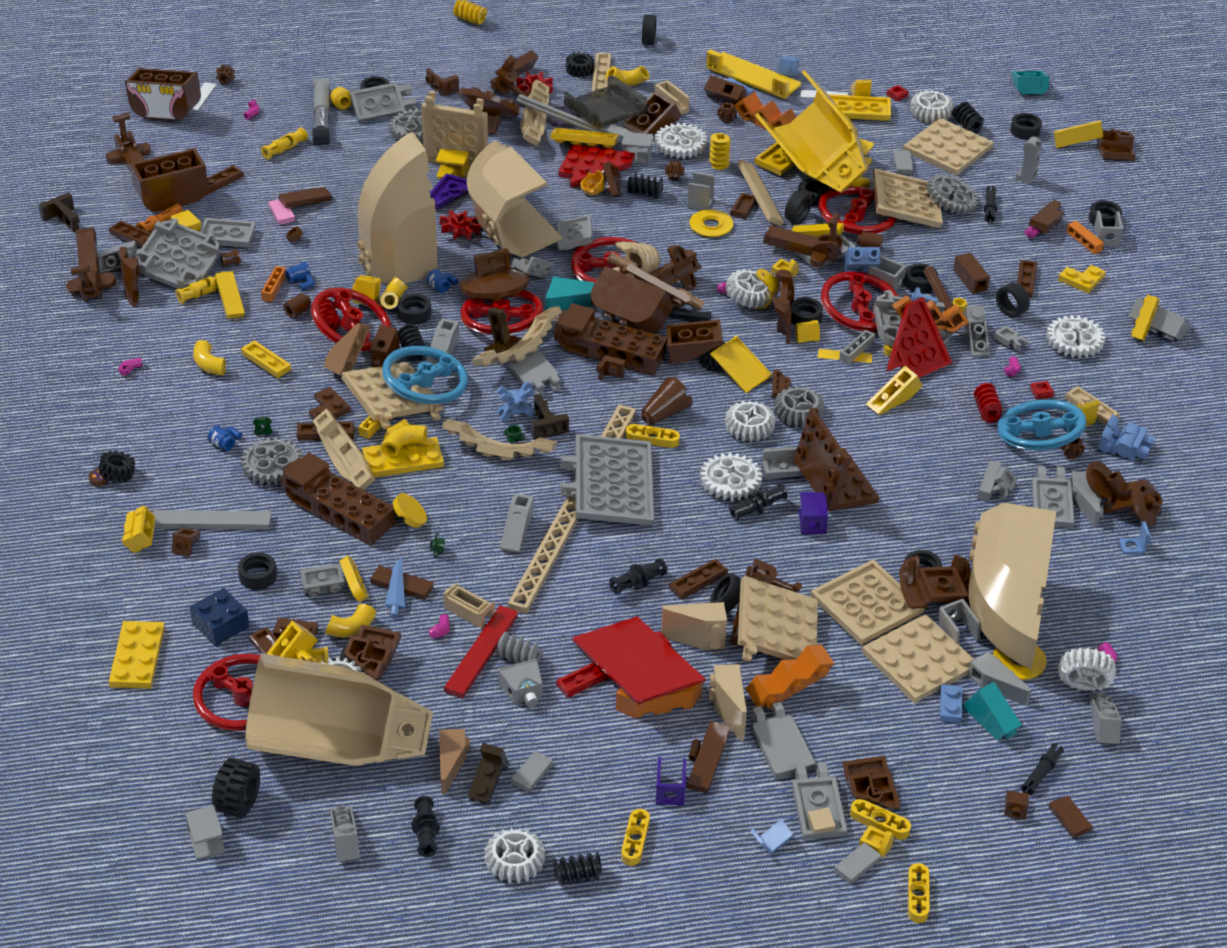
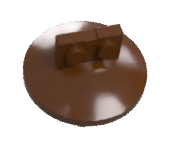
[457,87,520,135]
[459,248,530,301]

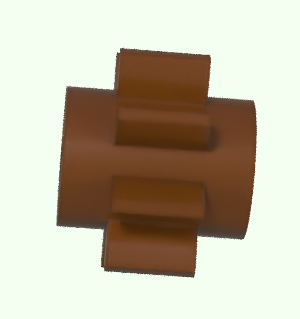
[215,64,235,85]
[717,103,737,123]
[665,161,685,180]
[1060,438,1085,459]

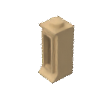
[655,80,689,114]
[443,582,495,629]

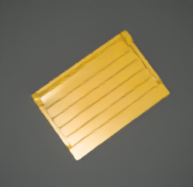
[710,335,773,393]

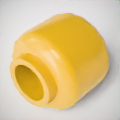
[330,87,352,110]

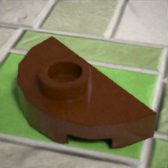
[772,370,791,398]

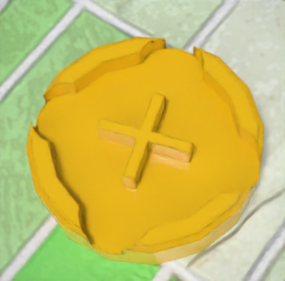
[393,493,427,528]

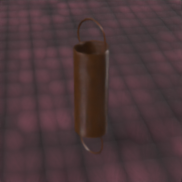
[688,736,701,765]

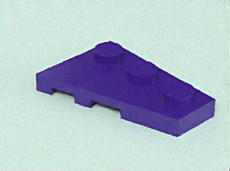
[430,173,469,209]

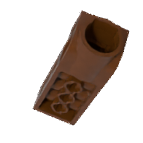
[554,303,667,376]
[281,453,395,546]

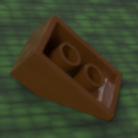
[622,91,682,135]
[666,320,723,364]

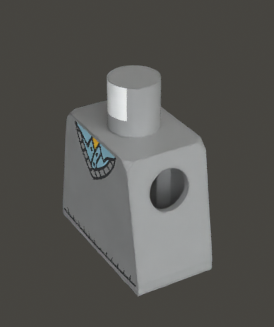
[498,659,542,708]

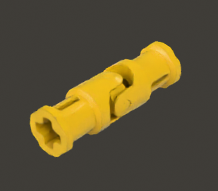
[261,127,308,160]
[175,271,225,304]

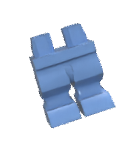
[843,247,880,272]
[1098,414,1155,462]

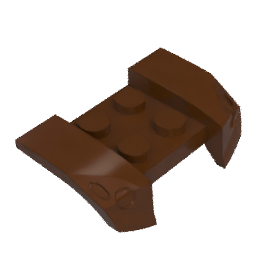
[772,269,795,344]
[899,554,971,609]

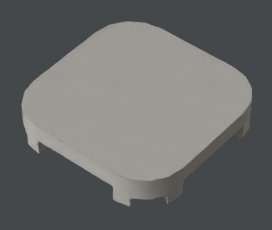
[136,218,219,289]
[873,290,951,348]

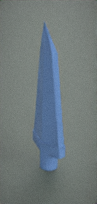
[385,557,406,618]

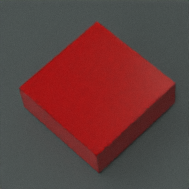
[886,85,909,102]
[1030,381,1054,400]

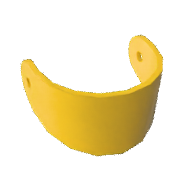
[750,269,781,309]

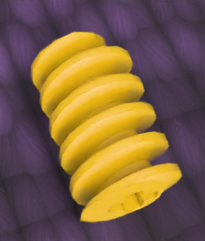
[453,0,488,25]
[709,133,731,170]

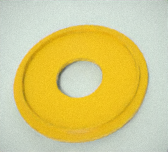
[689,209,733,237]
[993,645,1047,680]

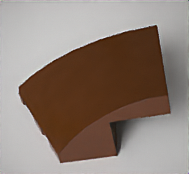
[1097,129,1136,161]
[119,247,140,307]
[344,625,402,681]
[842,755,901,810]

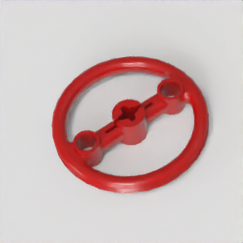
[819,186,896,235]
[571,237,641,285]
[821,271,898,332]
[311,287,391,351]
[460,290,543,335]
[193,654,260,731]

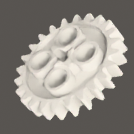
[655,123,707,159]
[1046,315,1106,358]
[700,453,762,501]

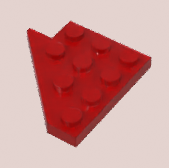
[558,144,635,187]
[887,297,953,378]

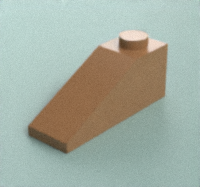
[323,323,370,376]
[439,729,470,794]

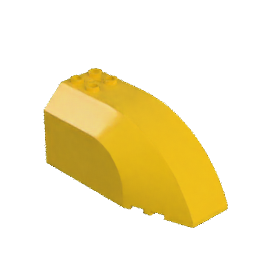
[755,70,868,193]

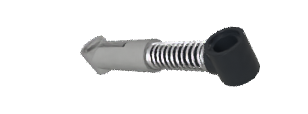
[312,78,330,144]

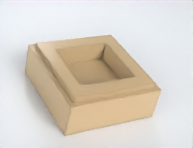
[807,808,836,834]

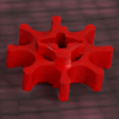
[516,72,553,94]
[439,210,481,240]

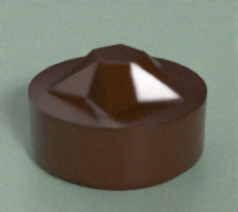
[286,226,303,243]

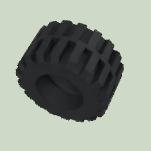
[212,758,260,818]

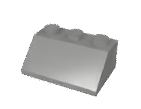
[1128,297,1193,341]

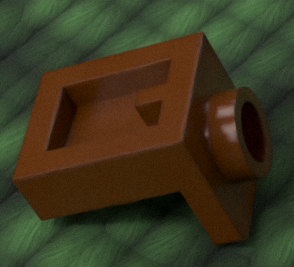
[596,355,625,380]
[172,528,201,556]
[1004,790,1029,819]

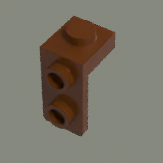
[425,68,459,96]

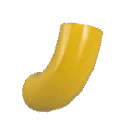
[605,66,650,86]
[380,277,408,310]
[193,340,226,376]
[381,425,428,457]
[324,604,377,639]

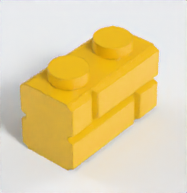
[122,506,155,553]

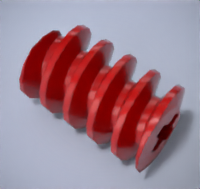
[320,299,341,334]
[973,383,1003,423]

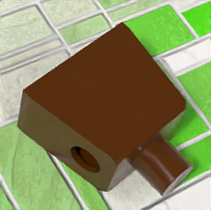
[370,325,400,368]

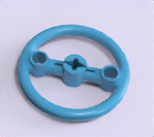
[382,346,468,404]
[998,399,1086,450]

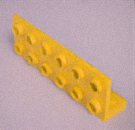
[706,49,801,99]

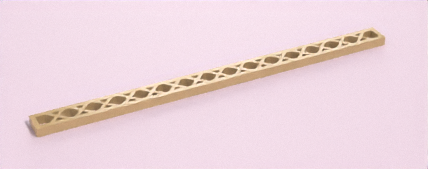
[508,405,636,614]

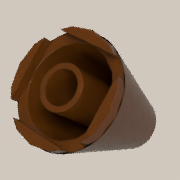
[641,377,693,425]

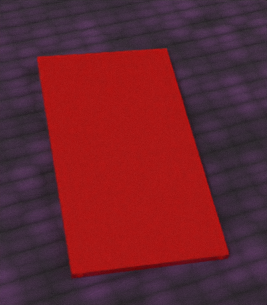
[572,616,705,705]

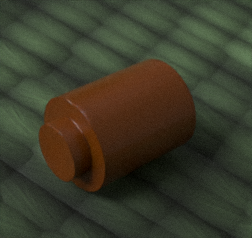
[857,232,883,251]
[283,293,311,319]

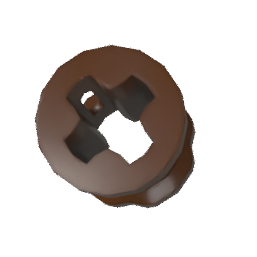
[219,249,241,268]

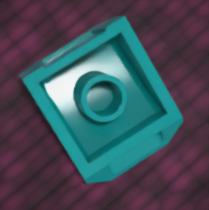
[1011,70,1049,96]

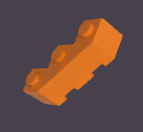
[734,92,796,130]
[892,295,969,332]
[746,644,835,708]
[616,683,703,718]

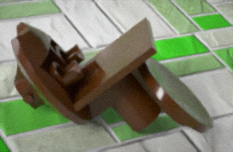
[1086,461,1163,526]

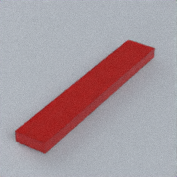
[444,605,518,699]
[556,631,671,698]

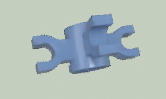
[496,381,536,423]

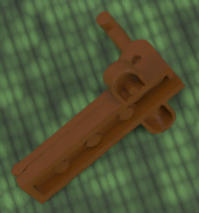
[490,50,539,107]
[106,113,151,175]
[763,213,843,267]
[66,227,116,302]
[649,245,702,290]
[729,558,802,647]

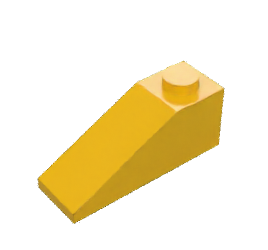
[866,366,923,415]

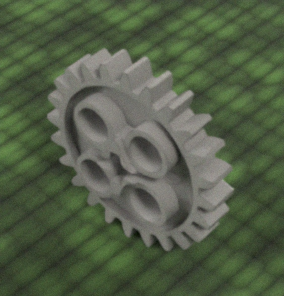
[389,108,423,142]
[926,173,978,215]
[241,437,303,486]

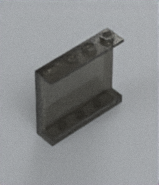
[563,75,648,129]

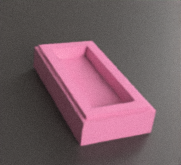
[268,199,295,225]

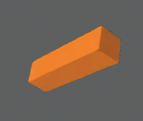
[1067,221,1104,254]
[261,266,286,302]

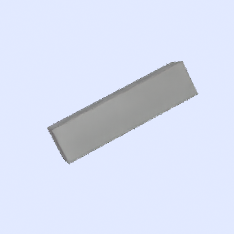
[839,330,875,365]
[977,460,1002,502]

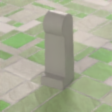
[1015,137,1042,185]

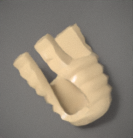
[612,241,660,274]

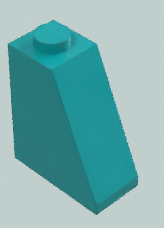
[545,277,595,311]
[962,682,1022,741]

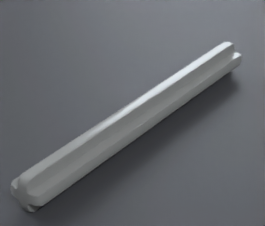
[517,95,607,133]

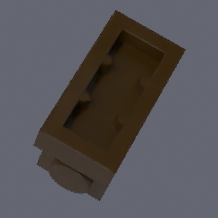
[39,192,80,233]
[483,307,522,353]
[531,393,569,440]
[467,743,510,805]

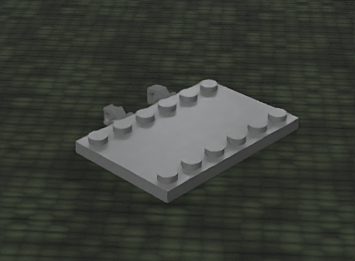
[560,434,654,526]

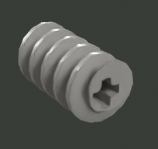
[496,632,543,664]

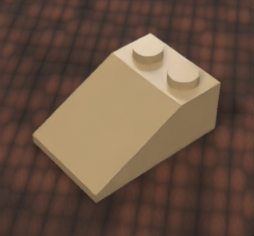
[661,602,727,650]
[709,664,747,741]

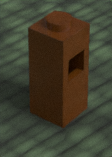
[704,75,747,105]
[953,253,990,294]

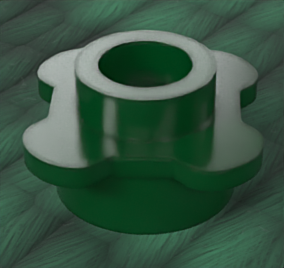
[253,417,273,436]
[503,425,525,443]
[430,533,445,557]

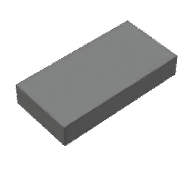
[893,150,913,174]
[511,751,553,793]
[834,842,881,885]

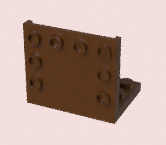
[793,407,880,511]

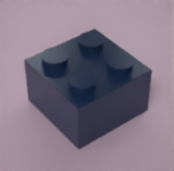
[190,588,249,646]

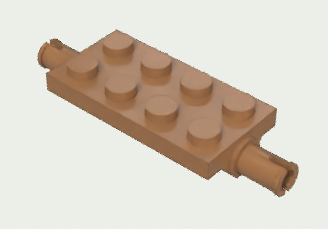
[607,252,705,311]

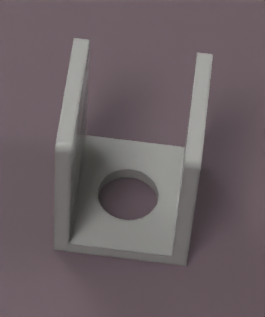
[622,132,653,164]
[687,172,715,210]
[1094,211,1123,247]
[867,256,906,292]
[939,599,980,645]
[185,805,225,860]

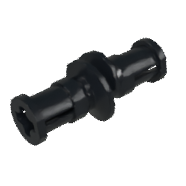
[729,483,788,521]
[609,558,668,595]
[411,796,440,857]

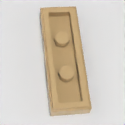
[1065,386,1120,426]

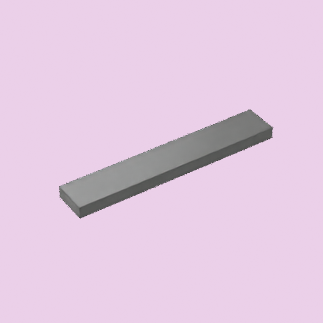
[153,510,272,530]

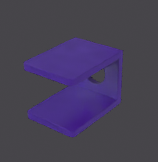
[798,492,828,534]
[656,757,686,806]

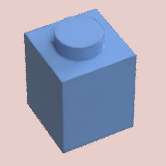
[778,55,800,77]

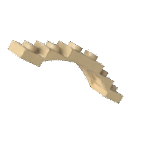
[519,79,549,146]
[471,306,562,367]
[313,408,375,490]
[443,419,557,461]

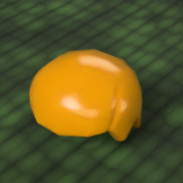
[580,170,606,195]

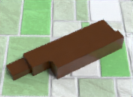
[1029,200,1064,234]

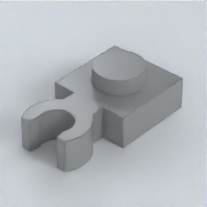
[994,325,1027,351]
[992,466,1017,499]

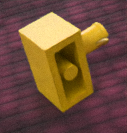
[267,621,318,662]

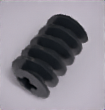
[952,102,984,134]
[627,172,664,198]
[398,324,426,362]
[553,851,602,887]

